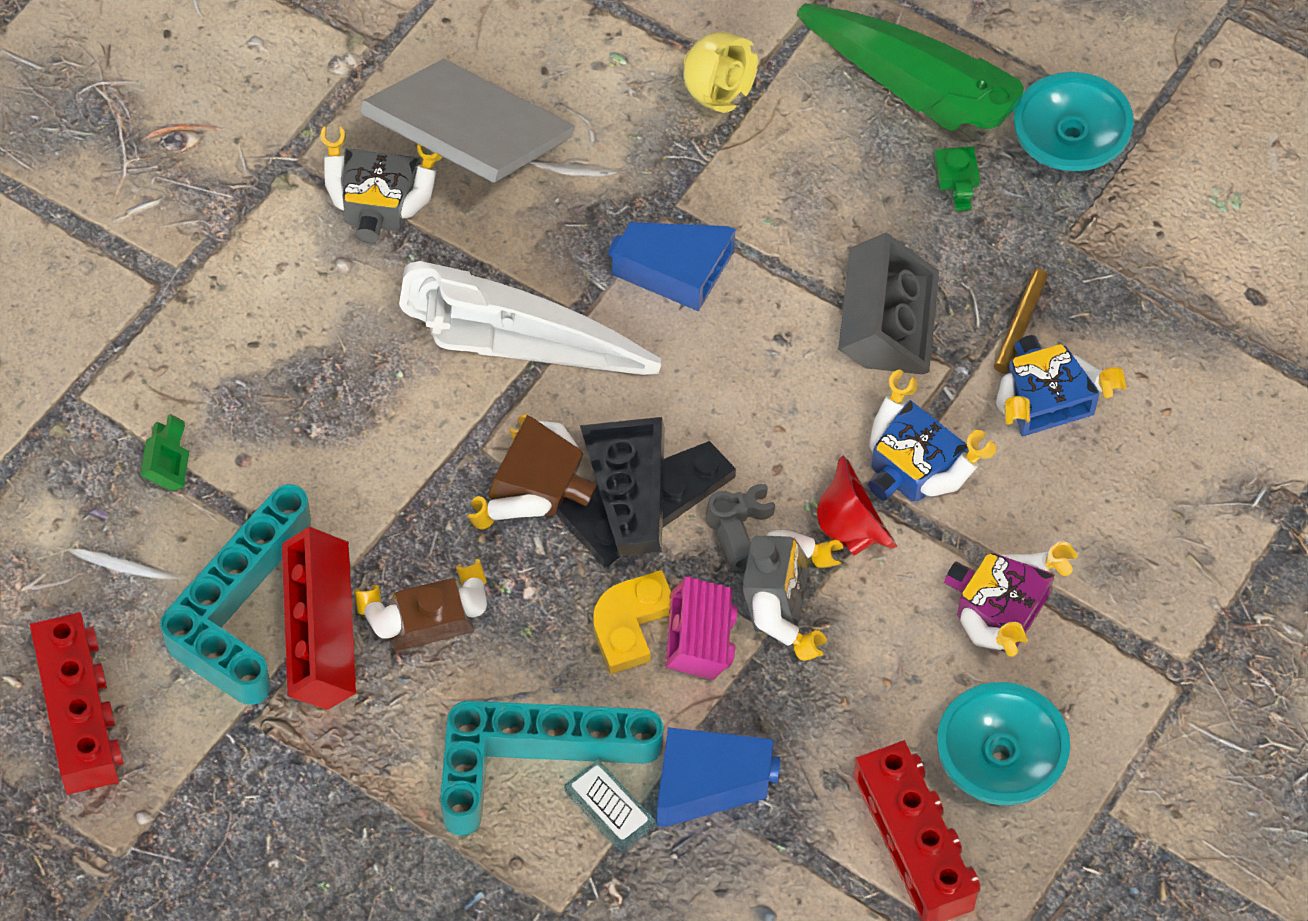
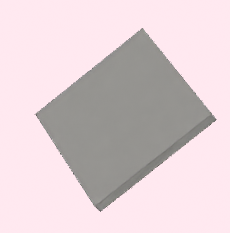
[360,59,575,183]

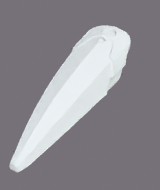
[399,261,661,375]

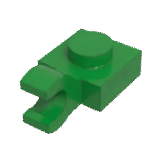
[934,146,980,211]
[140,414,190,492]

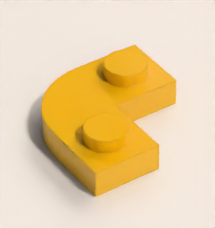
[593,570,671,674]

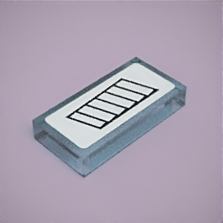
[564,759,655,853]

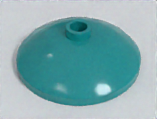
[1014,72,1134,171]
[937,682,1070,805]

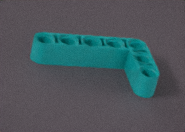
[160,484,311,705]
[440,701,664,836]

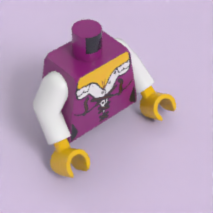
[944,541,1078,657]

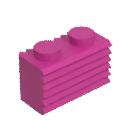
[665,576,737,680]

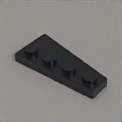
[580,417,665,556]
[556,441,736,568]

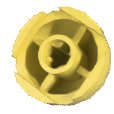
[683,31,758,113]

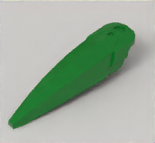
[797,3,1024,131]

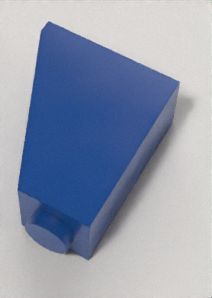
[608,222,735,312]
[657,727,781,827]

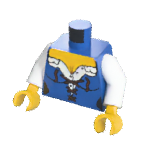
[996,335,1127,437]
[868,370,997,501]

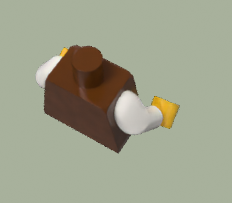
[467,414,597,530]
[354,559,487,652]

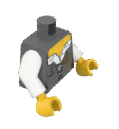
[321,126,443,243]
[743,530,843,661]

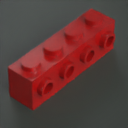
[282,526,356,710]
[30,612,124,795]
[853,740,981,921]

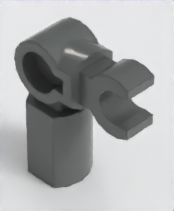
[706,484,775,572]

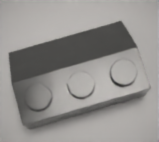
[838,232,939,375]

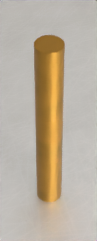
[994,269,1048,373]

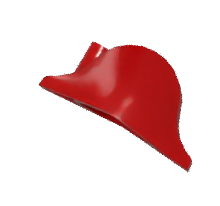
[817,455,898,556]

